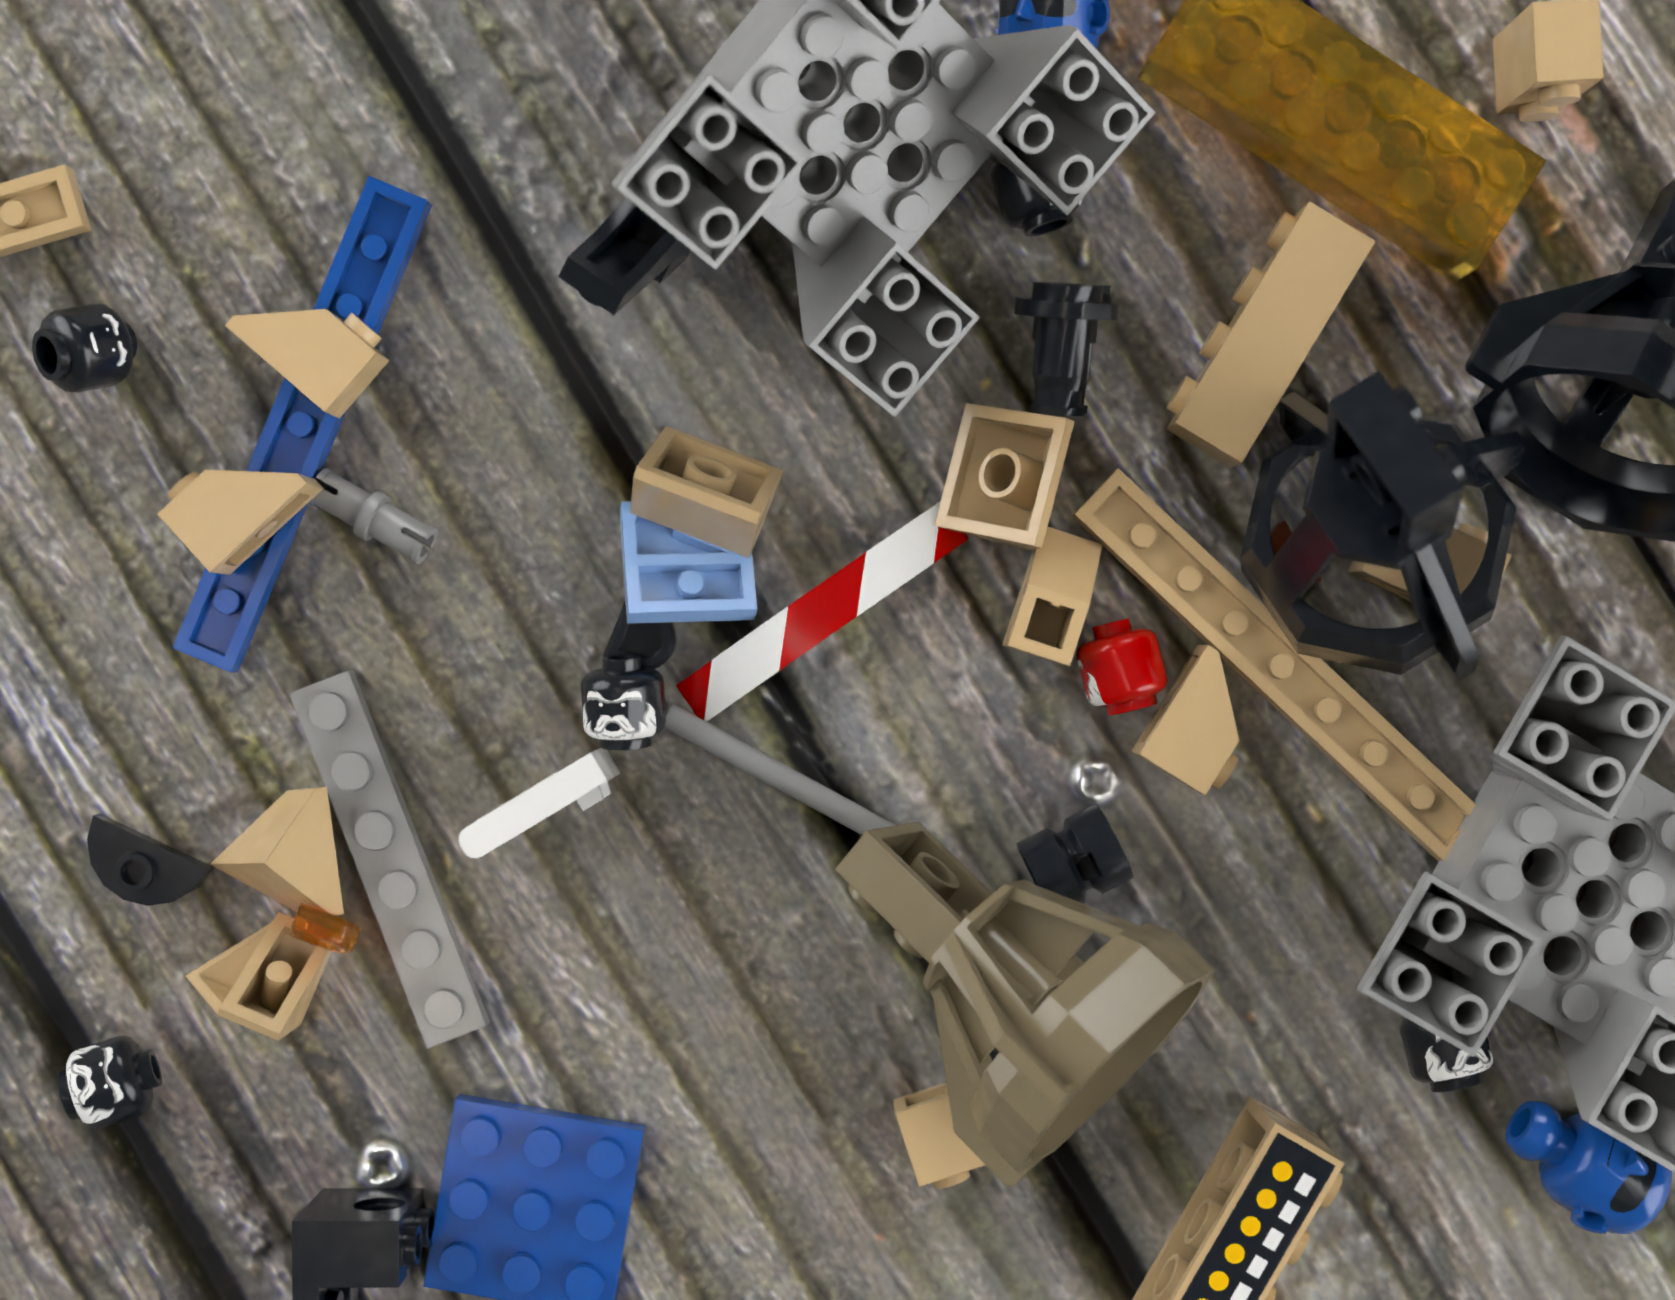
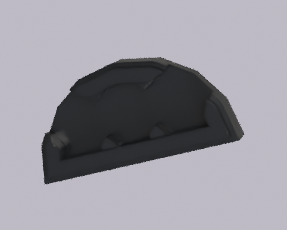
[87,814,214,906]

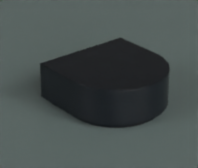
[603,601,677,669]

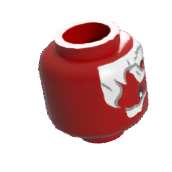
[1076,618,1168,716]

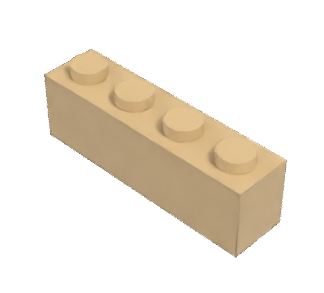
[1166,201,1376,468]

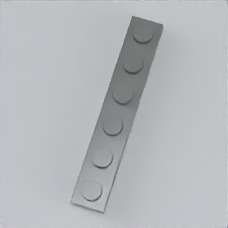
[289,670,490,1049]

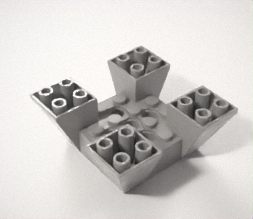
[611,0,1156,417]
[1357,635,1675,1173]

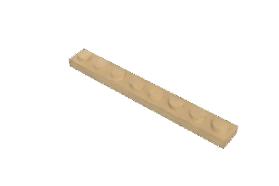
[1071,468,1476,862]

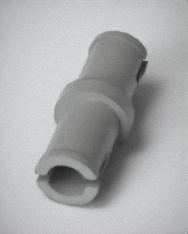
[308,468,438,564]

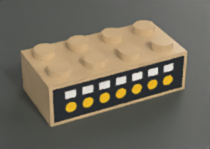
[1132,1096,1345,1300]

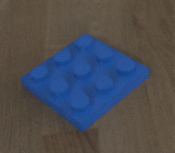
[423,1094,645,1300]

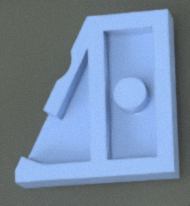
[619,501,757,624]

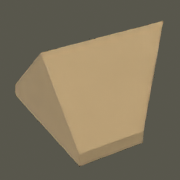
[210,787,344,916]
[185,912,337,1041]

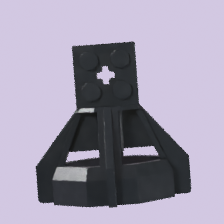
[1465,179,1675,542]
[1240,370,1526,681]

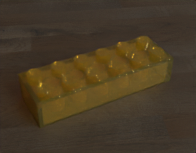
[1138,0,1547,283]

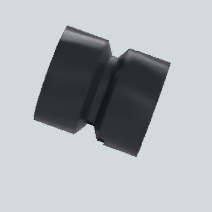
[1016,804,1134,903]

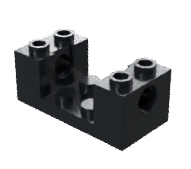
[292,1188,434,1300]

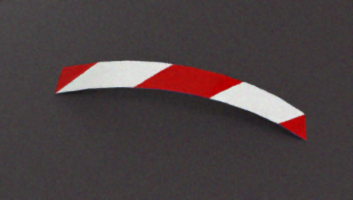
[676,502,968,722]

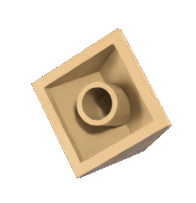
[934,403,1075,551]
[630,426,784,558]

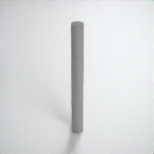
[664,704,895,835]

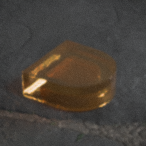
[291,903,361,954]

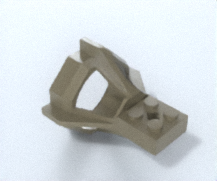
[835,821,1215,1187]

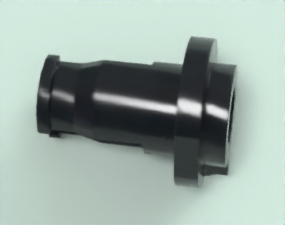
[1014,282,1119,416]

